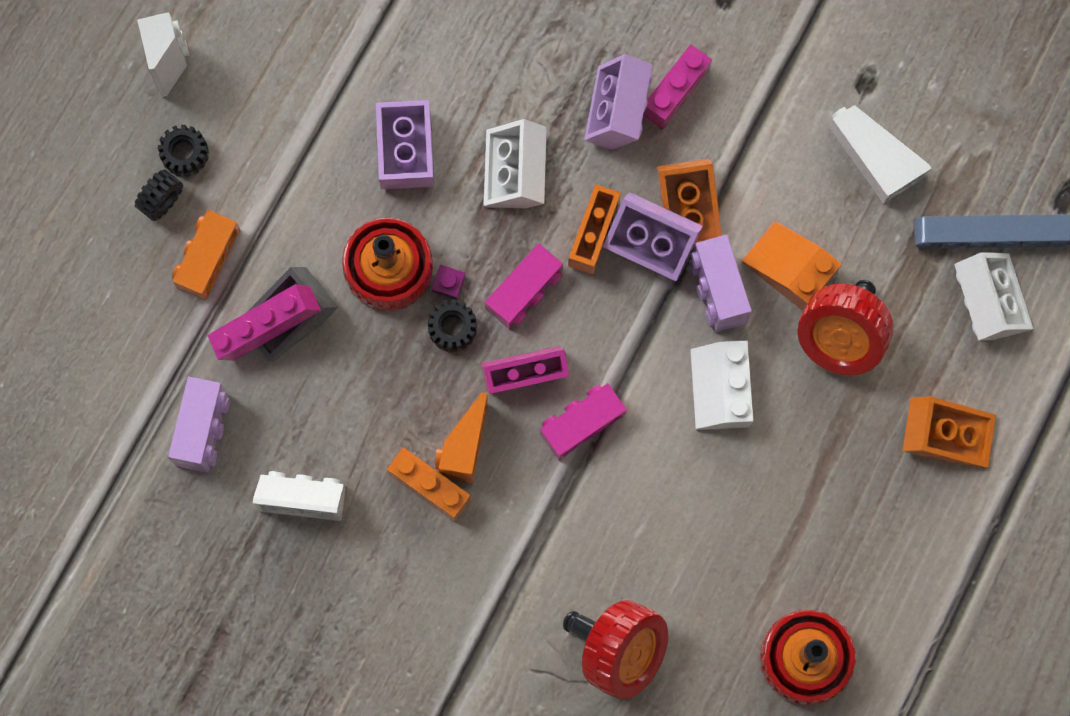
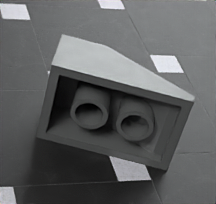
[247,267,338,362]

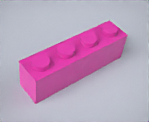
[207,284,321,361]

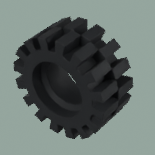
[158,125,209,177]
[134,169,183,221]
[427,300,477,352]

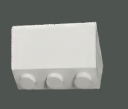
[137,12,190,97]
[484,119,547,209]
[954,253,1033,341]
[690,341,753,430]
[253,471,346,521]

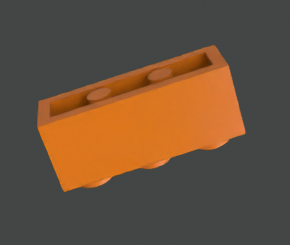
[568,184,621,275]
[172,210,240,301]
[387,447,471,522]

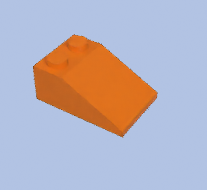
[656,158,722,247]
[741,221,842,311]
[435,392,488,484]
[902,396,996,468]

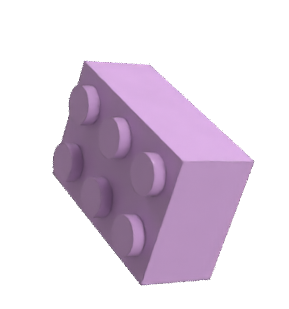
[584,54,652,150]
[376,100,434,189]
[603,192,703,281]
[689,235,751,333]
[168,376,230,473]

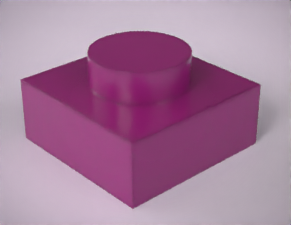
[431,264,466,300]

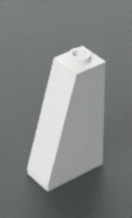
[829,105,932,204]

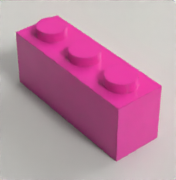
[643,44,712,130]
[485,243,563,329]
[480,346,570,394]
[540,383,627,461]

